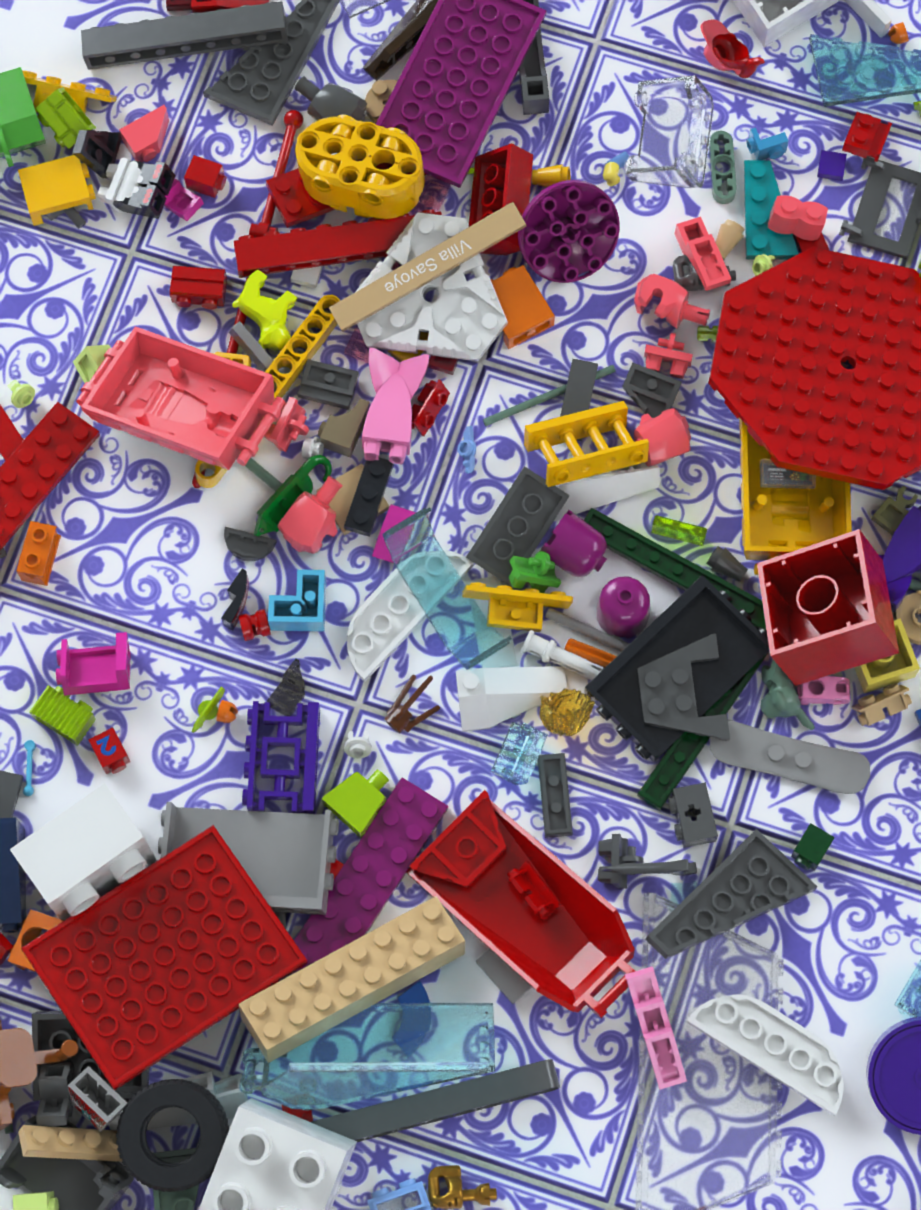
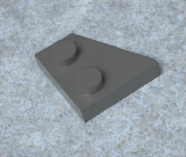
[622,362,682,418]

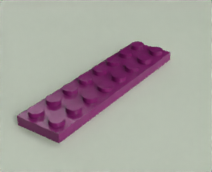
[294,777,449,973]

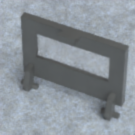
[839,156,921,260]

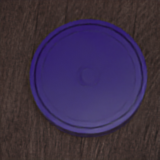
[866,1017,921,1135]

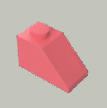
[119,105,169,162]

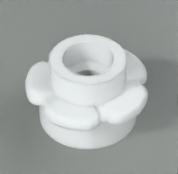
[302,436,324,459]

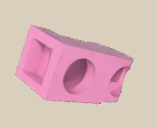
[797,676,850,705]

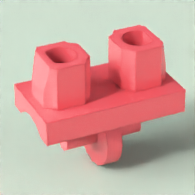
[644,333,693,379]
[264,397,309,452]

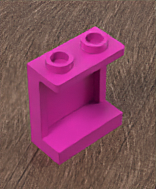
[56,632,131,696]

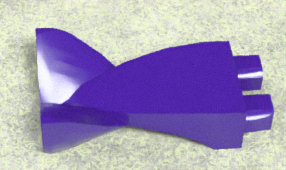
[879,506,921,612]

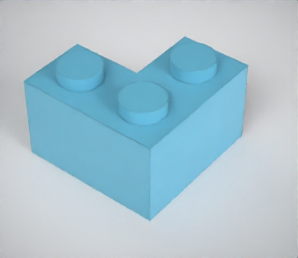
[268,570,326,631]

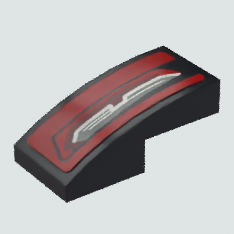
[221,568,249,631]

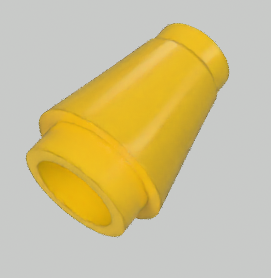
[532,164,571,187]

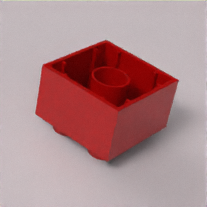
[757,529,899,686]

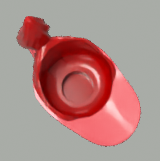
[700,19,765,78]

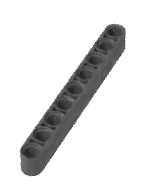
[311,1059,560,1142]

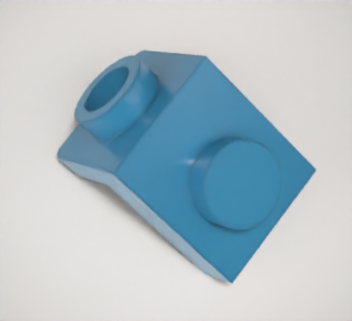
[746,128,789,160]

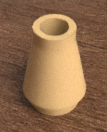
[715,219,745,260]

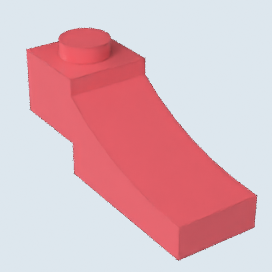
[674,216,731,291]

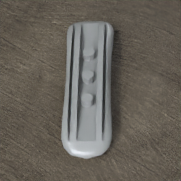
[710,720,870,794]

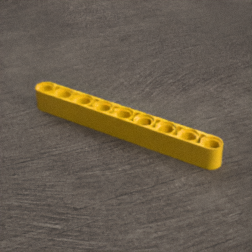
[195,295,340,488]

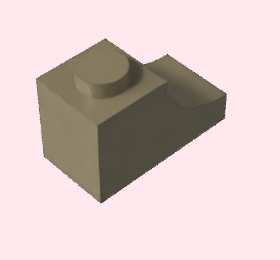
[318,399,370,458]

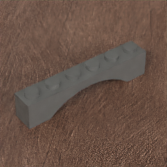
[519,0,549,115]

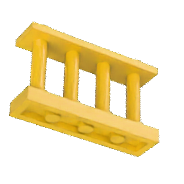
[524,401,649,487]

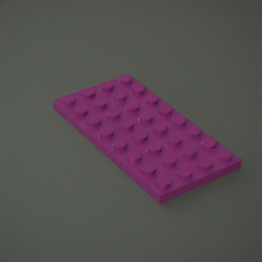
[376,0,546,188]

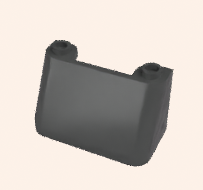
[0,1115,134,1210]

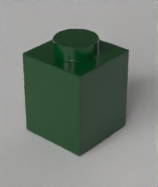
[791,823,835,871]

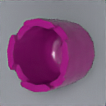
[540,510,607,578]
[596,576,650,638]

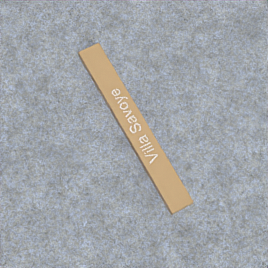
[329,202,527,332]

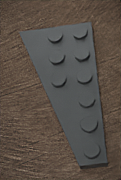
[203,0,340,126]
[645,829,818,959]

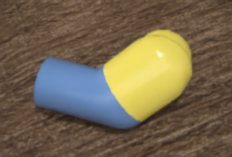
[602,151,631,186]

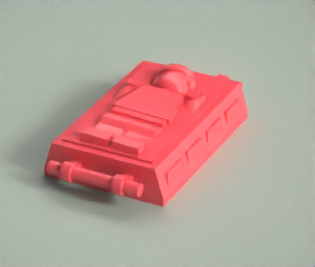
[76,326,285,470]

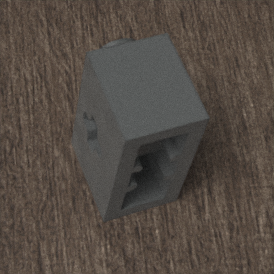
[668,782,718,848]

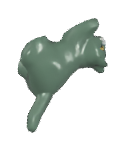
[760,660,815,730]

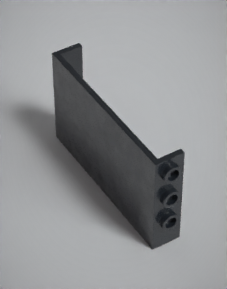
[584,575,770,762]

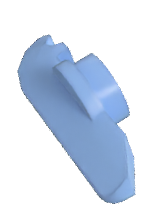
[457,425,476,474]

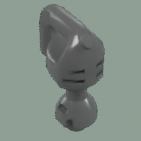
[672,255,736,291]

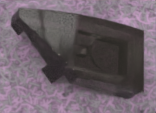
[267,658,305,716]

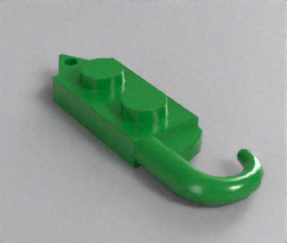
[253,455,332,536]

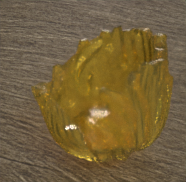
[540,688,595,737]

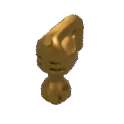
[428,1165,497,1209]

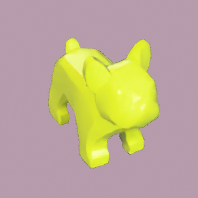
[232,269,297,352]

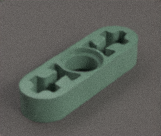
[709,131,737,204]

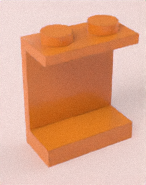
[491,265,555,349]

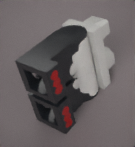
[97,158,176,219]

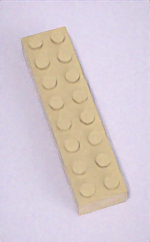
[239,896,465,1063]

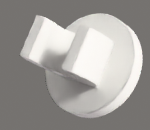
[344,731,372,759]

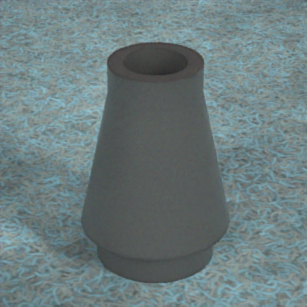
[706,546,748,582]

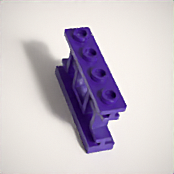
[242,701,321,814]

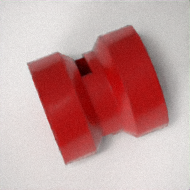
[238,609,271,641]

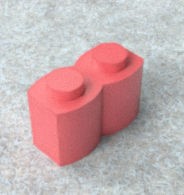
[768,195,828,241]

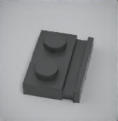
[297,359,359,410]

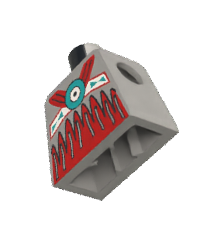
[67,1066,127,1132]

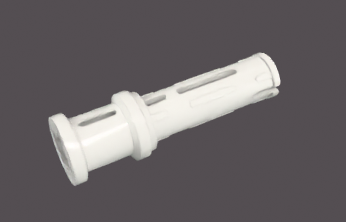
[521,630,604,680]

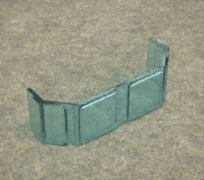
[382,507,512,670]

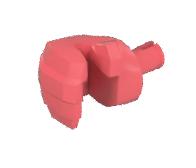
[634,274,711,329]
[633,408,691,467]
[278,476,343,554]

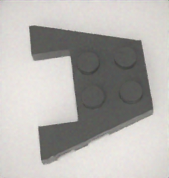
[637,634,730,741]

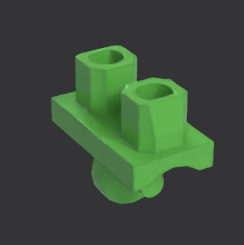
[508,551,562,593]

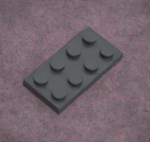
[466,466,570,587]

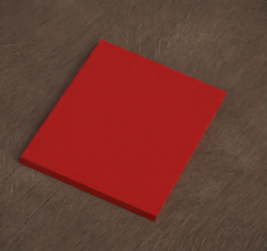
[21,825,308,1090]

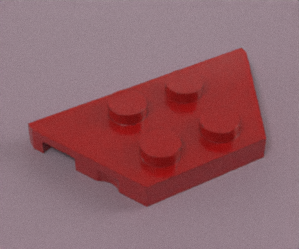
[409,790,507,888]

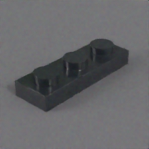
[344,457,394,537]

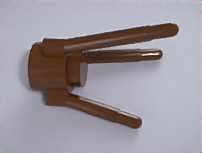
[384,675,440,734]

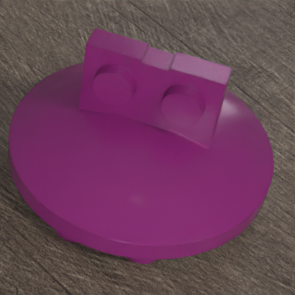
[518,180,620,283]

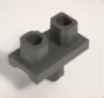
[598,834,644,889]

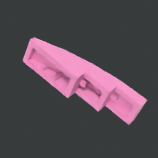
[625,966,687,1090]

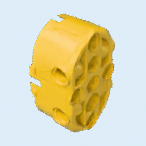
[295,115,425,219]

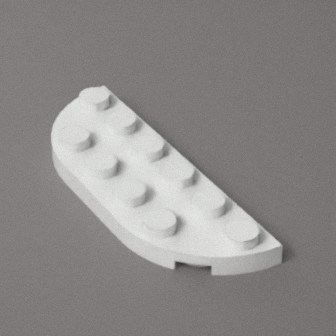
[347,550,474,682]
[687,994,844,1116]

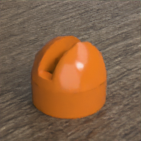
[888,22,909,44]
[216,700,238,723]

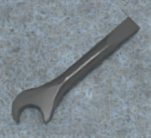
[602,859,697,876]

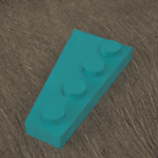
[744,160,798,260]

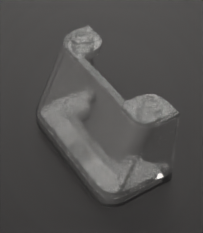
[624,75,714,189]

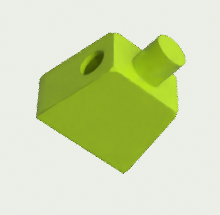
[322,769,389,838]

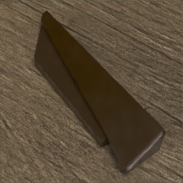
[363,0,438,81]

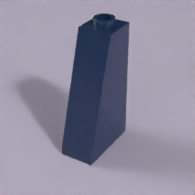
[0,817,26,933]

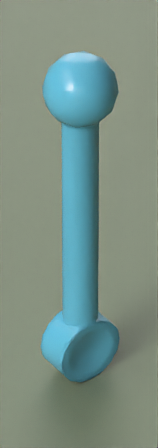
[23,740,36,797]

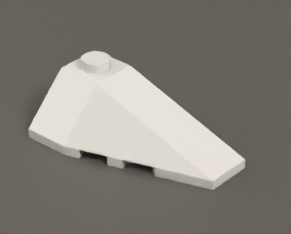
[456,666,568,732]

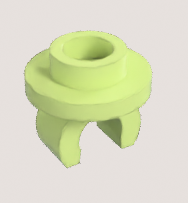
[752,254,776,276]
[7,379,35,408]

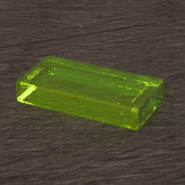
[651,515,707,546]

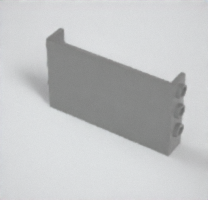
[158,802,339,915]

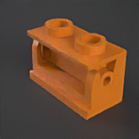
[16,521,61,586]

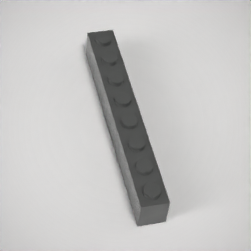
[81,1,289,70]

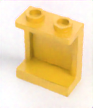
[18,155,96,226]

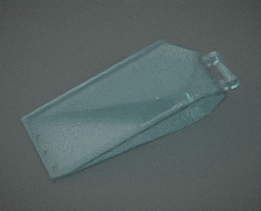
[239,1003,495,1110]

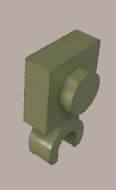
[871,486,918,536]

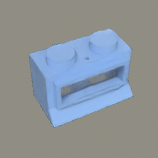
[367,1178,432,1210]

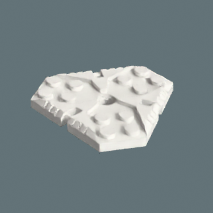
[356,212,508,361]

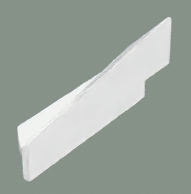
[553,464,661,522]

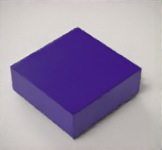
[817,150,847,181]

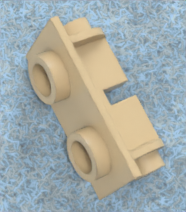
[852,683,912,726]

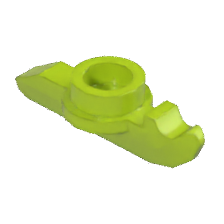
[192,687,225,733]

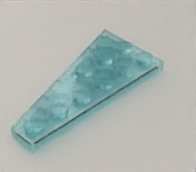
[809,34,921,107]

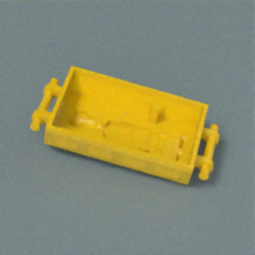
[739,418,852,575]

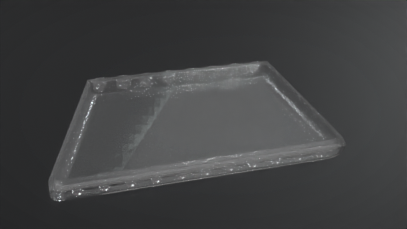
[635,892,784,1210]

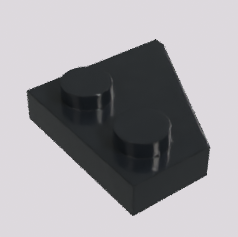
[72,130,122,178]

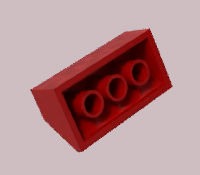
[469,143,533,256]

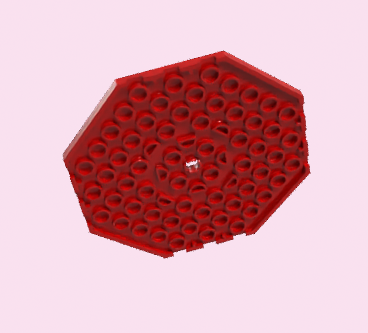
[708,247,921,490]

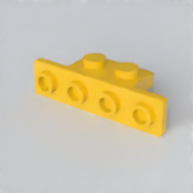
[22,70,117,113]
[462,582,573,632]

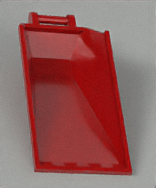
[406,801,635,1019]

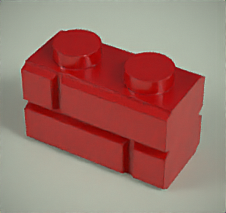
[170,266,227,310]

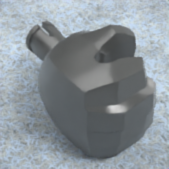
[294,76,367,121]

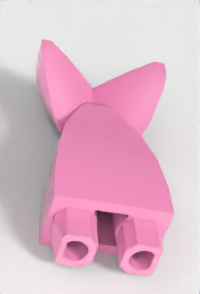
[362,348,429,465]

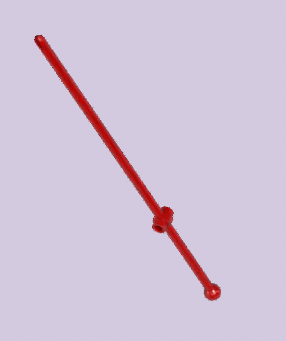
[192,110,304,488]

